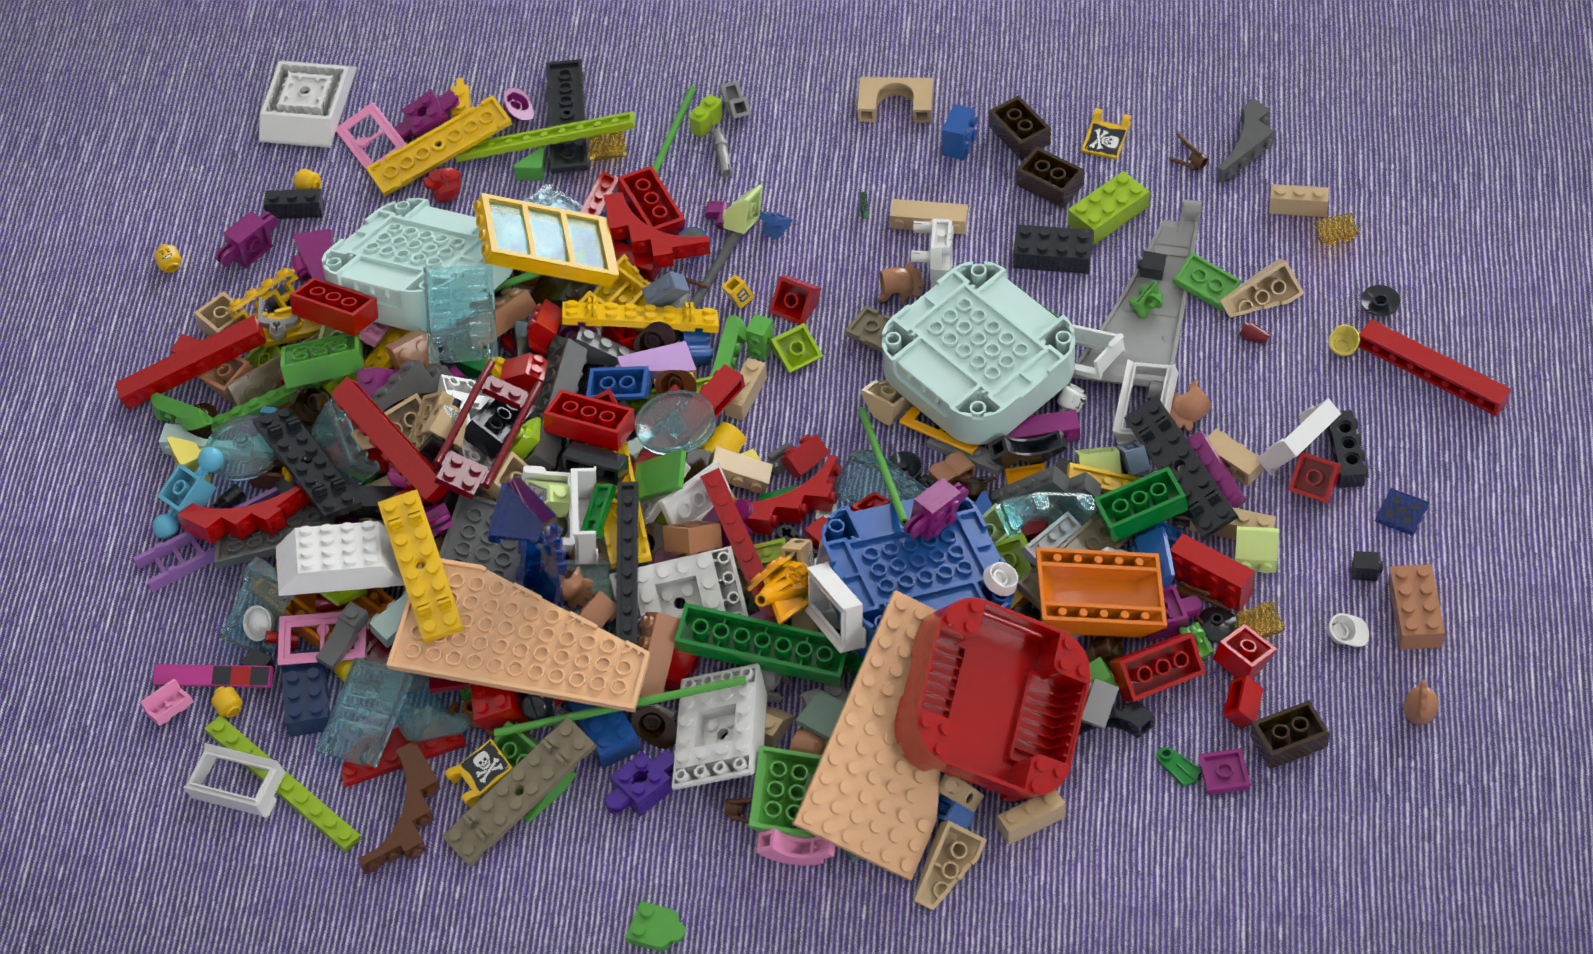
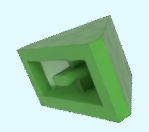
[513,147,546,180]

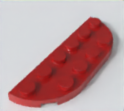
[342,720,466,788]

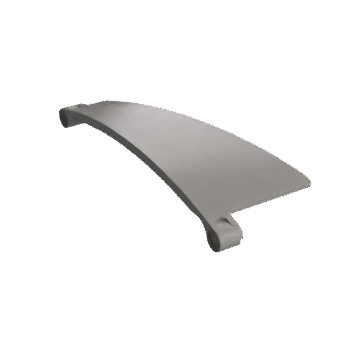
[1072,199,1202,399]

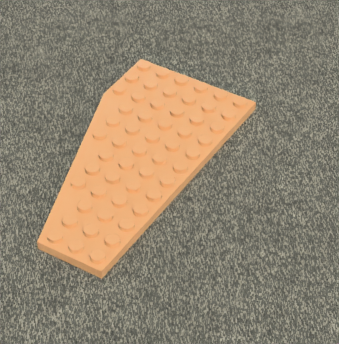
[387,558,650,712]
[793,590,940,881]

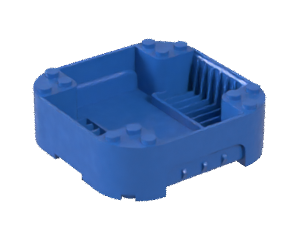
[816,488,1014,658]

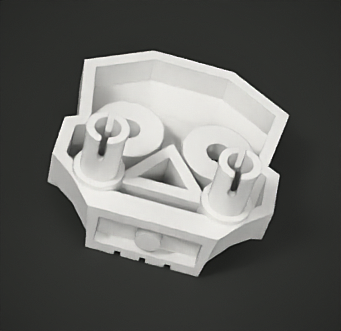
[911,218,954,289]

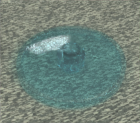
[635,390,716,455]
[205,415,279,481]

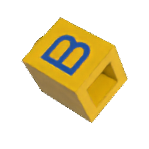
[721,274,755,309]

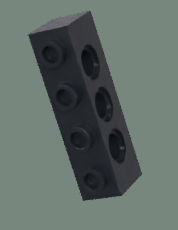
[1327,410,1368,488]

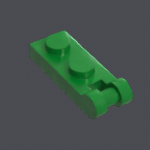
[580,484,617,539]

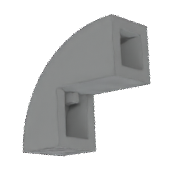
[719,80,751,119]

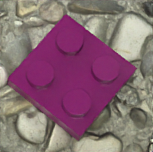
[1198,748,1251,795]

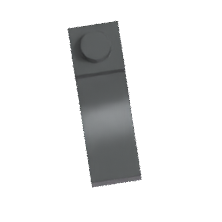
[316,602,370,670]

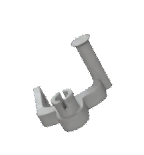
[258,297,301,341]

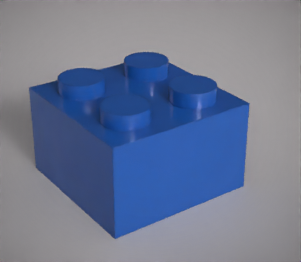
[942,104,978,160]

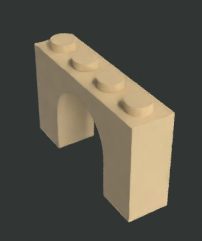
[857,77,934,123]

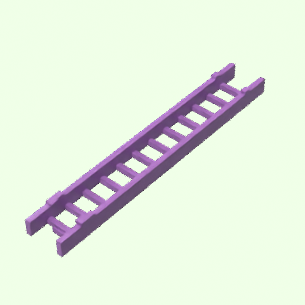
[133,470,387,592]

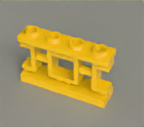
[226,267,298,320]

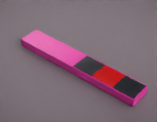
[153,664,274,688]

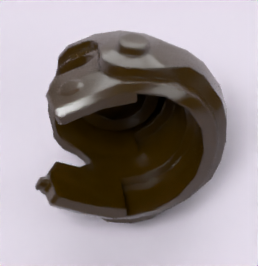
[289,387,330,426]

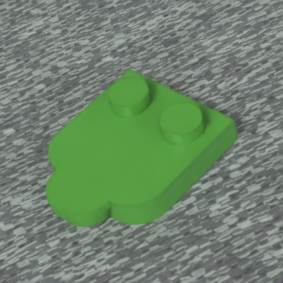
[625,901,686,951]

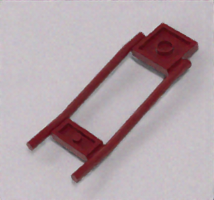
[433,359,543,500]

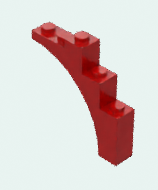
[604,192,711,269]
[744,455,842,535]
[177,485,310,544]

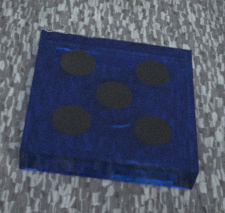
[1375,488,1430,536]

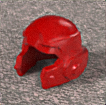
[423,168,462,203]

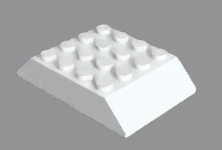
[276,521,405,596]

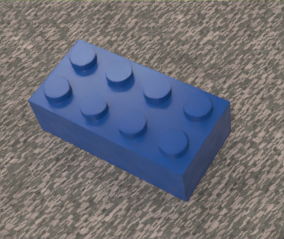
[565,700,641,769]

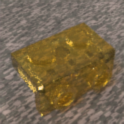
[587,130,627,161]
[1314,212,1361,245]
[1235,600,1285,638]

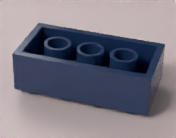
[281,648,332,737]

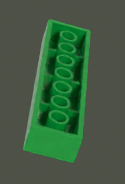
[674,603,850,687]

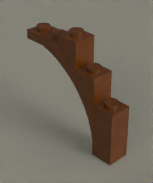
[358,740,441,874]

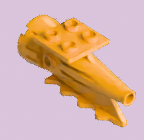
[747,555,810,625]

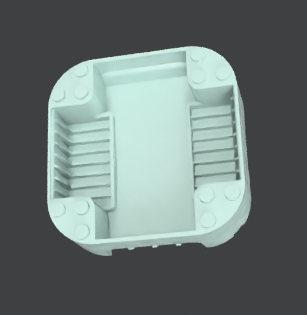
[322,198,513,332]
[882,261,1075,445]

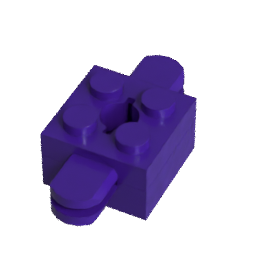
[605,751,675,816]

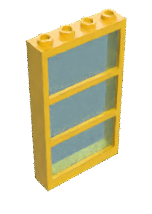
[473,193,619,287]

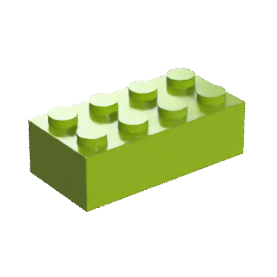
[1068,171,1150,245]

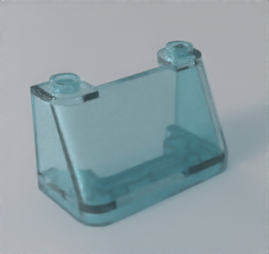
[312,397,380,486]
[834,450,926,504]
[996,492,1098,538]
[218,556,295,654]
[381,670,471,742]

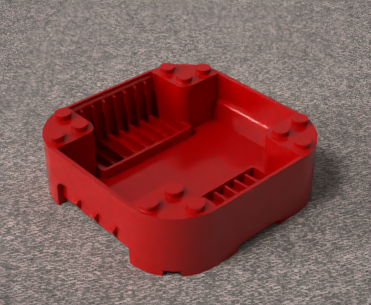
[894,597,1090,803]

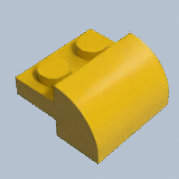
[694,421,747,460]

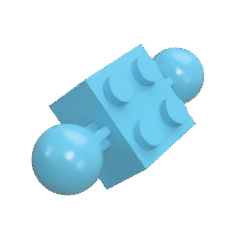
[152,447,224,539]

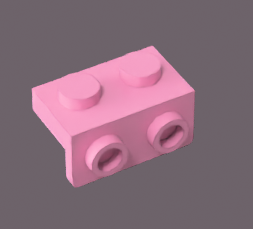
[140,679,194,726]

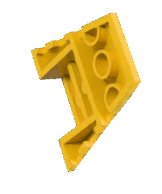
[578,254,650,333]

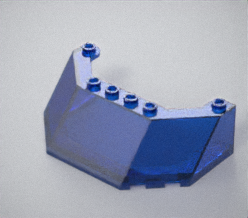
[488,477,567,608]

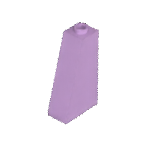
[615,341,697,384]

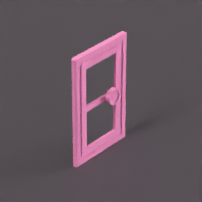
[336,102,407,171]
[278,612,367,665]

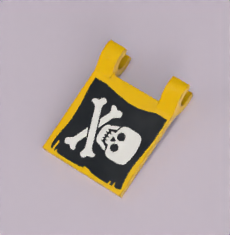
[1082,108,1131,160]
[444,739,513,808]

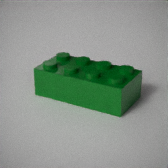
[1093,466,1188,542]

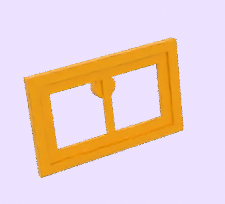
[899,405,981,455]

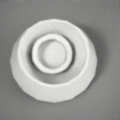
[983,562,1018,596]
[243,605,275,641]

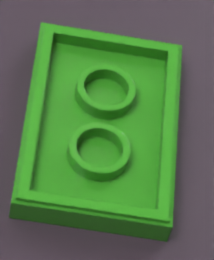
[1172,252,1242,312]
[635,449,686,502]

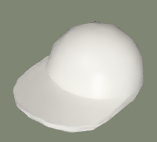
[1327,613,1369,647]

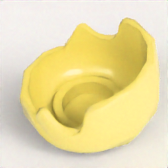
[1329,324,1360,357]

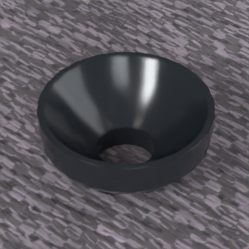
[886,451,923,484]

